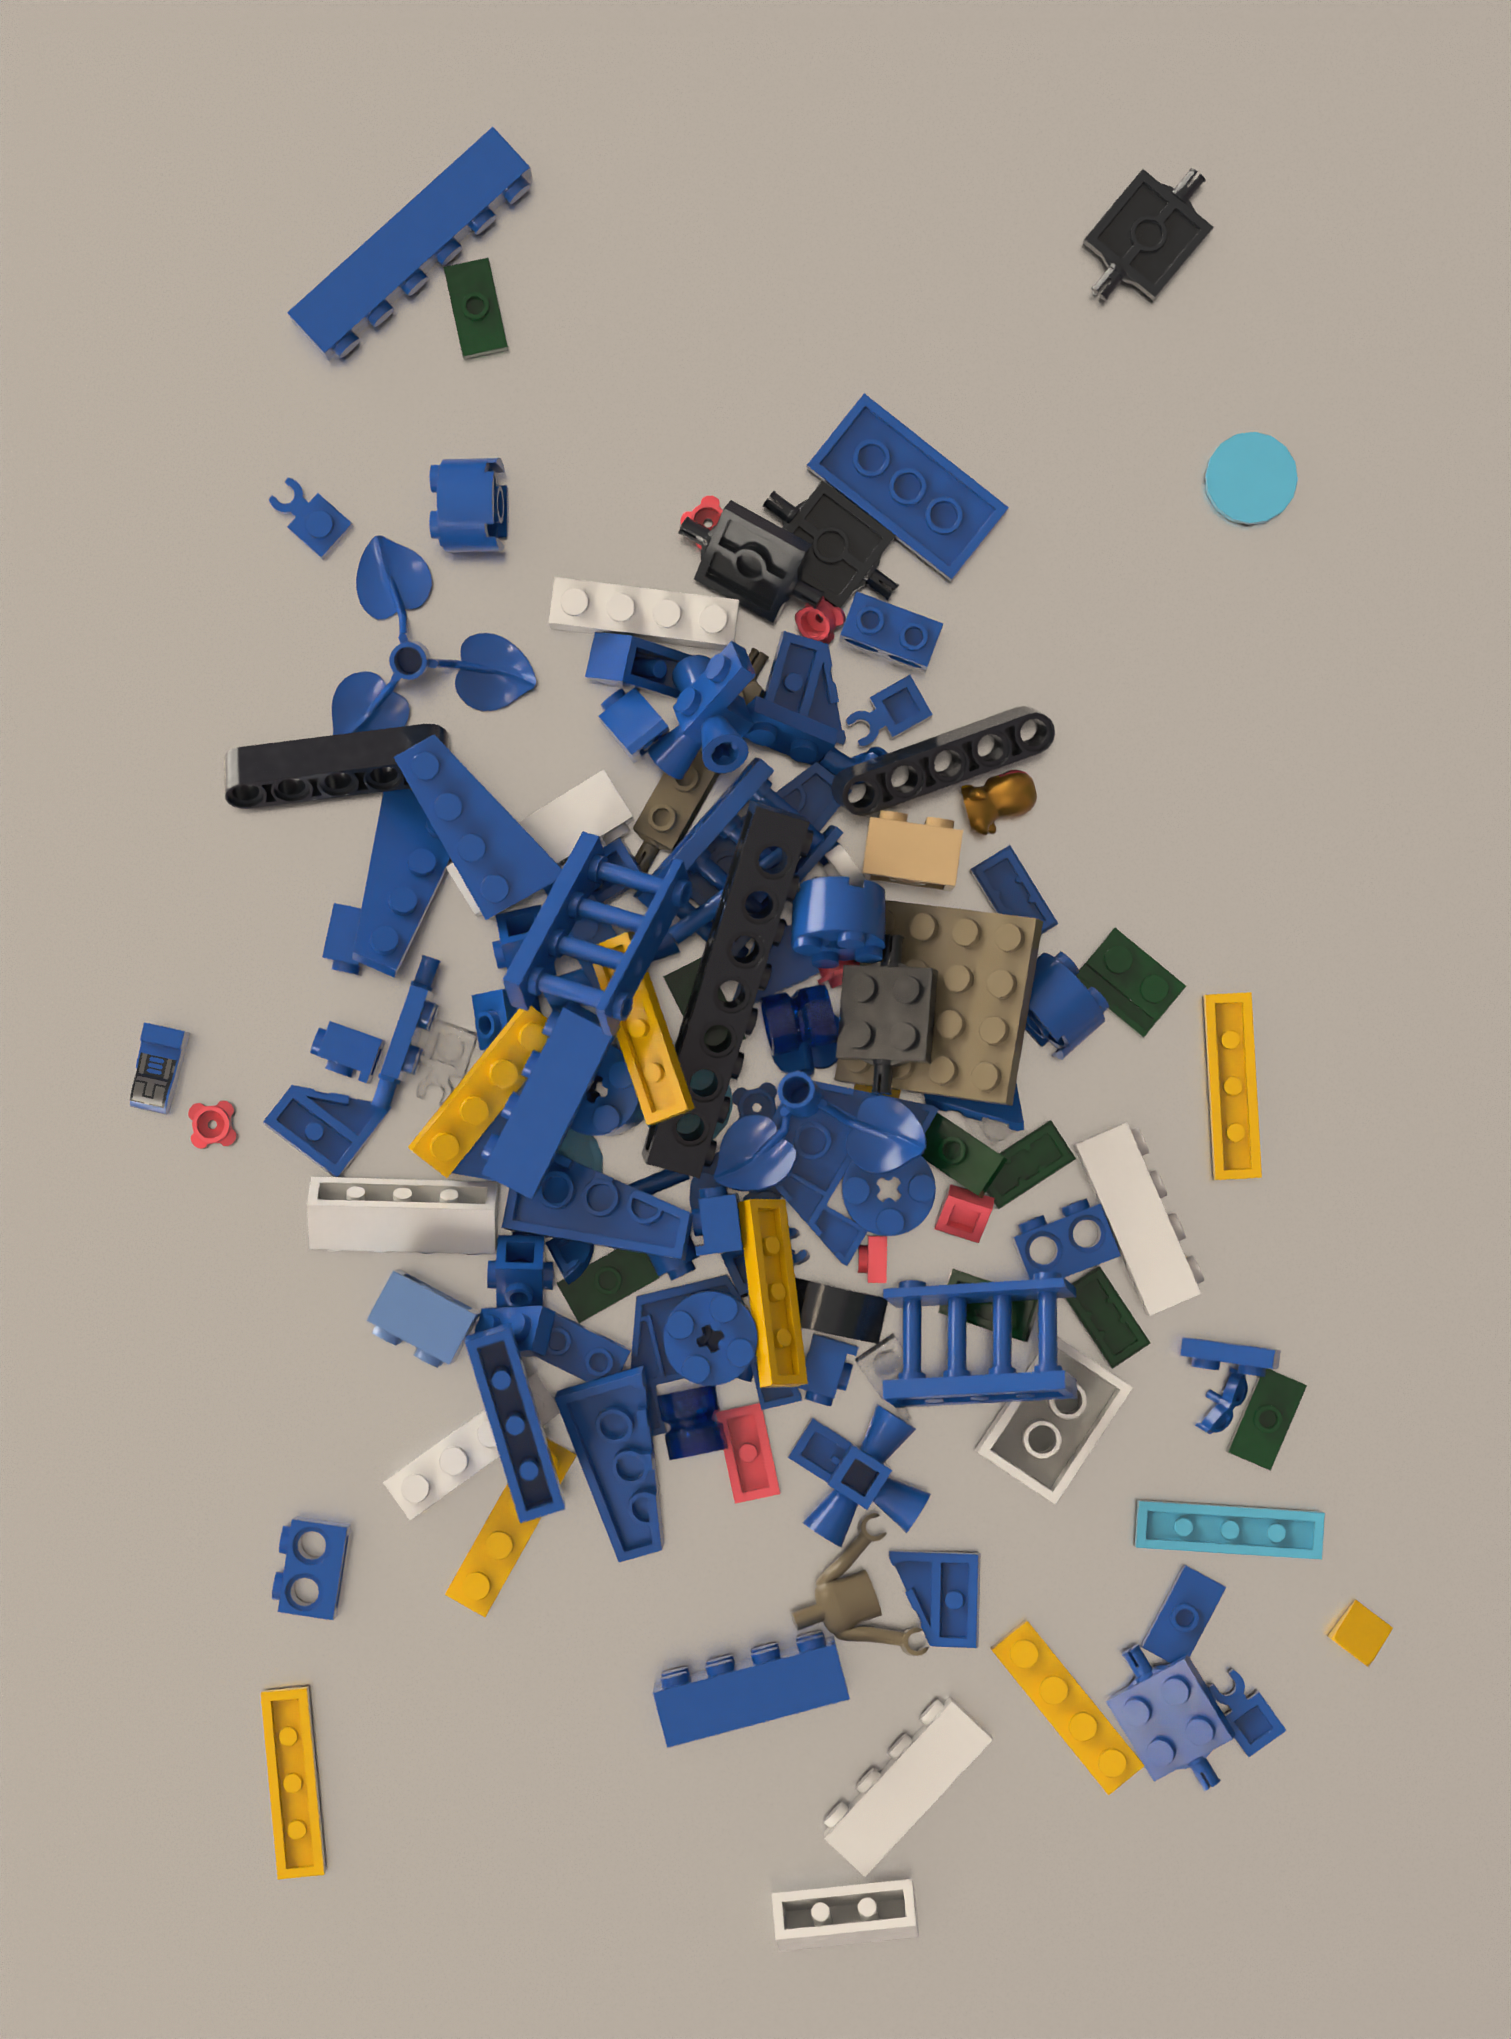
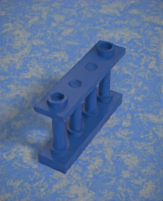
[633,757,844,957]
[502,832,692,1036]
[883,1272,1077,1408]

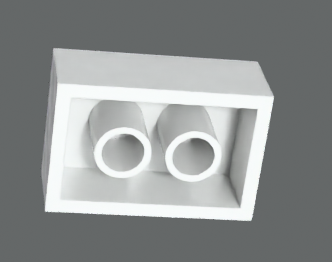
[975,1337,1133,1505]

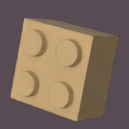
[861,811,963,892]

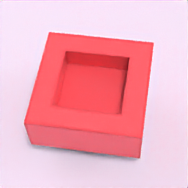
[935,1184,995,1243]
[858,1236,887,1283]

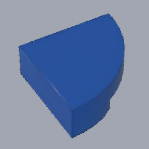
[545,1238,594,1285]

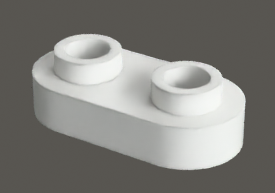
[823,844,866,888]

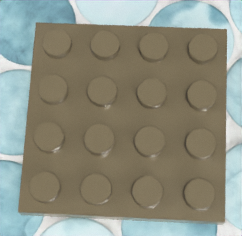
[835,900,1043,1106]

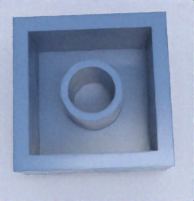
[366,1269,481,1368]

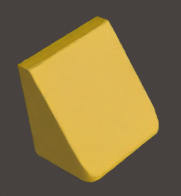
[1328,1599,1393,1667]

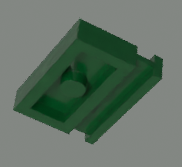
[1076,928,1186,1038]

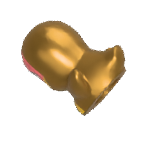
[960,769,1037,835]

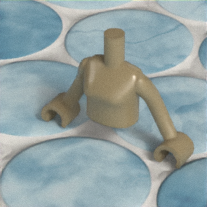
[791,1513,929,1656]

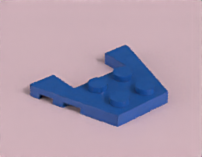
[771,1081,939,1266]
[631,1275,803,1436]

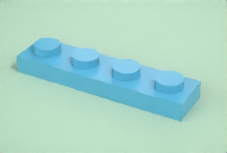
[1135,1500,1325,1560]

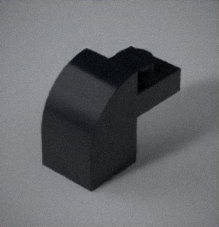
[795,1277,888,1344]

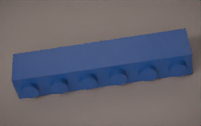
[287,127,532,361]

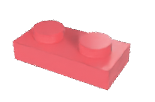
[716,1402,781,1504]

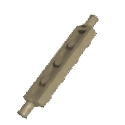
[633,648,769,873]

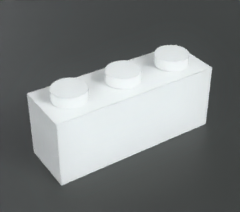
[772,1879,919,1951]

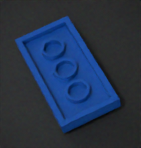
[806,393,1009,582]

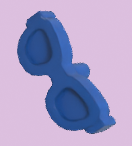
[1195,1367,1248,1434]

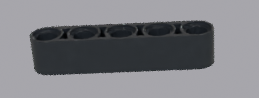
[831,706,1055,816]
[223,724,449,809]

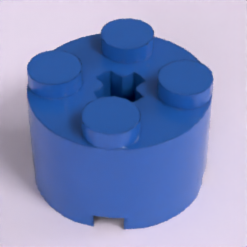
[429,458,509,552]
[791,876,886,969]
[1025,952,1109,1060]
[570,1044,644,1136]
[841,1156,936,1236]
[663,1290,757,1386]

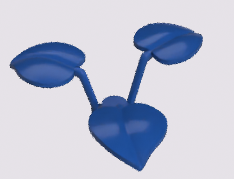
[331,535,537,735]
[713,989,927,1192]

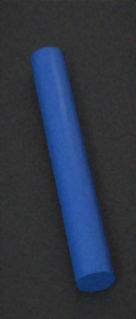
[668,847,782,945]

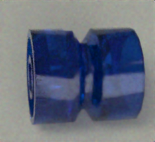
[760,984,838,1056]
[657,1386,728,1460]

